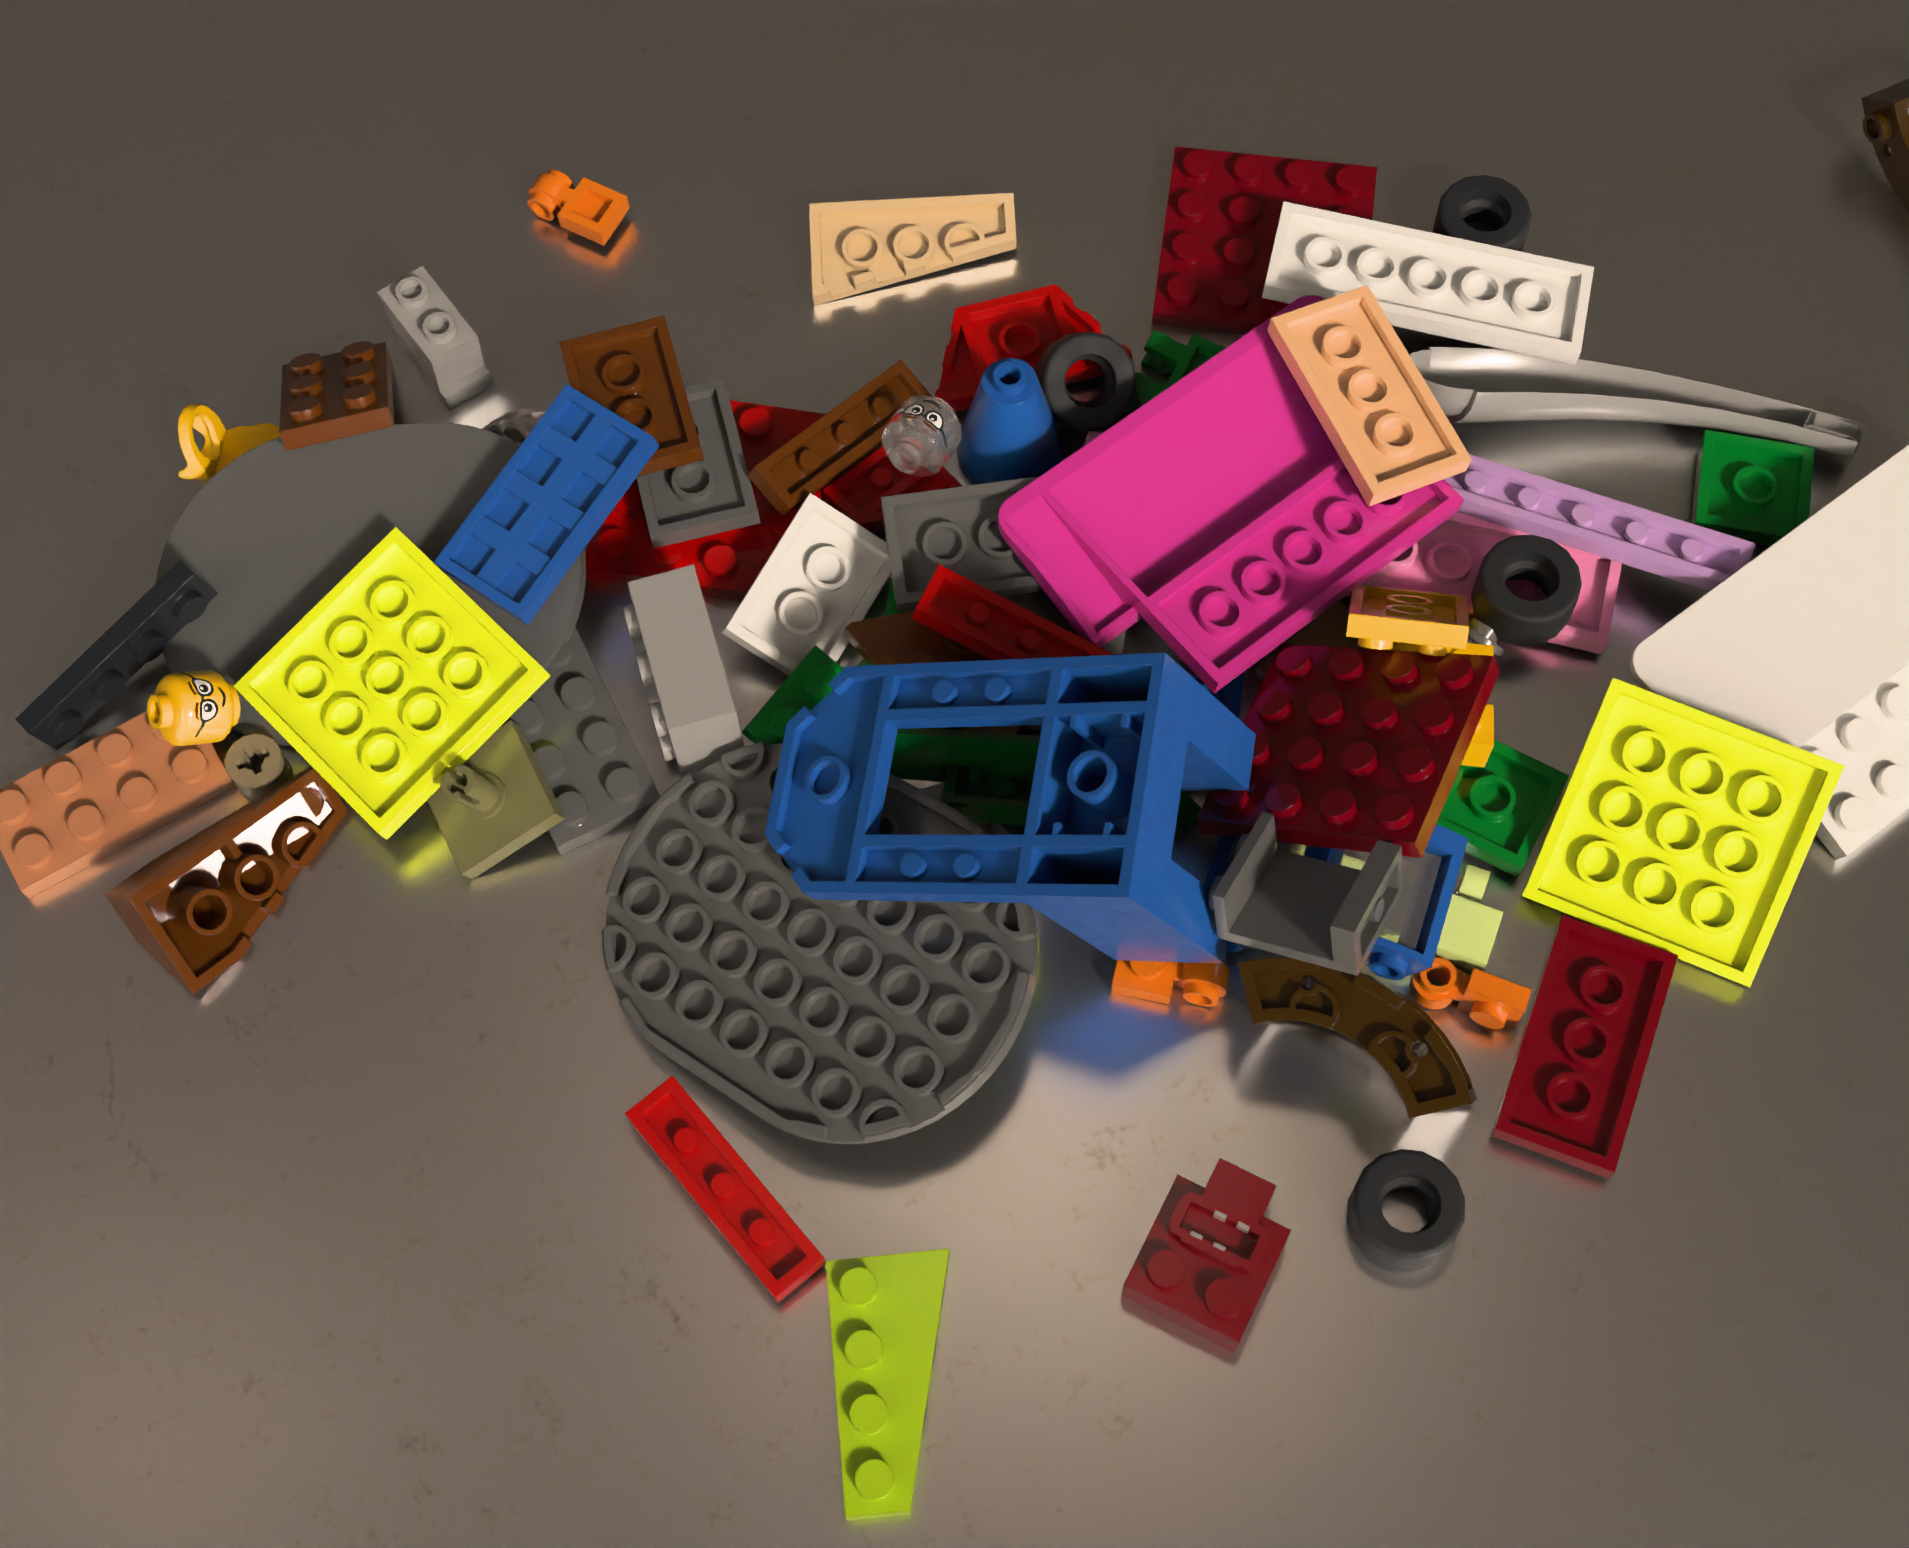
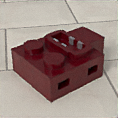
[1121,1158,1291,1353]

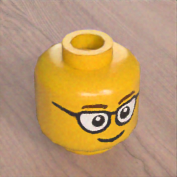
[147,670,240,747]

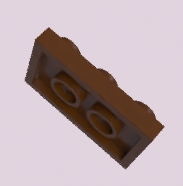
[559,316,704,477]
[279,341,394,451]

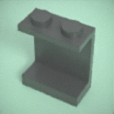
[1209,812,1404,976]

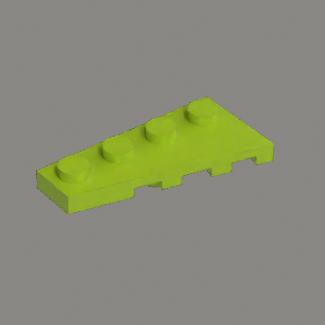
[826,1248,950,1521]

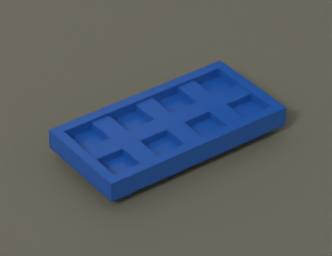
[434,384,659,626]

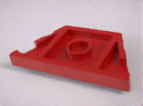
[934,284,1133,415]

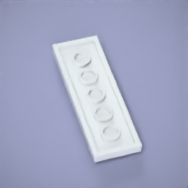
[1262,201,1594,365]

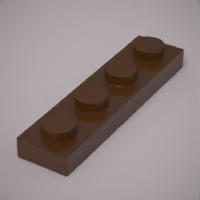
[747,360,934,517]

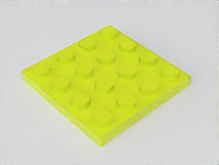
[233,527,551,840]
[1522,678,1845,988]

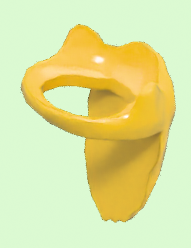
[178,403,281,482]

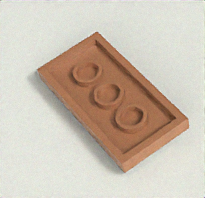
[0,711,236,899]

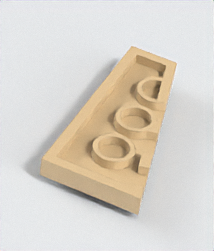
[809,193,1016,306]

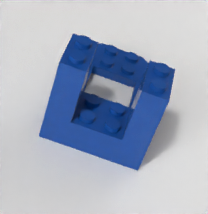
[764,653,1256,964]

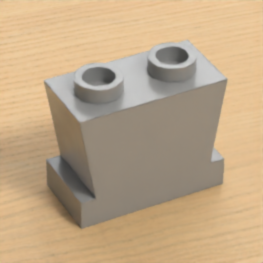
[377,265,494,410]

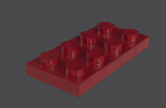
[1491,915,1678,1179]

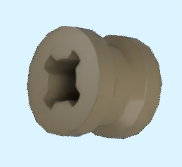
[224,734,294,801]

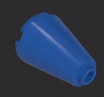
[957,358,1063,485]

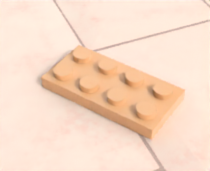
[1267,285,1472,506]

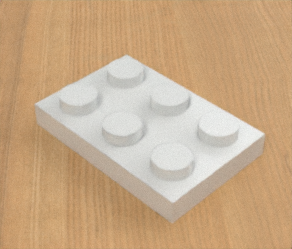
[722,493,891,676]

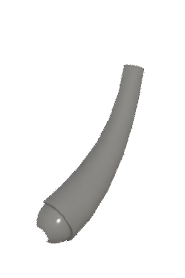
[1410,347,1867,459]

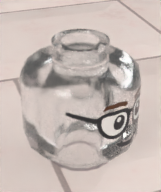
[881,395,962,477]

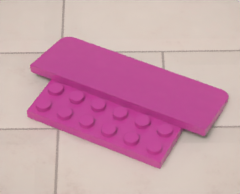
[998,295,1464,694]

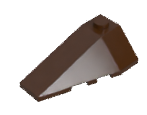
[104,766,348,994]

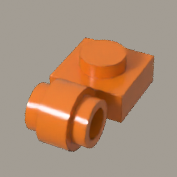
[527,169,630,246]
[1112,956,1231,1007]
[1409,956,1532,1030]

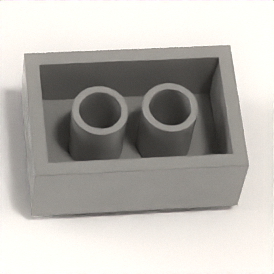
[622,564,744,777]

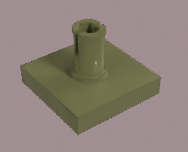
[427,720,566,879]

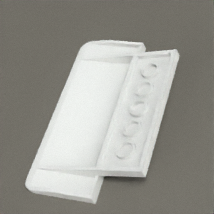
[1629,444,1909,860]

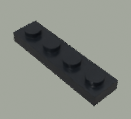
[15,560,218,750]

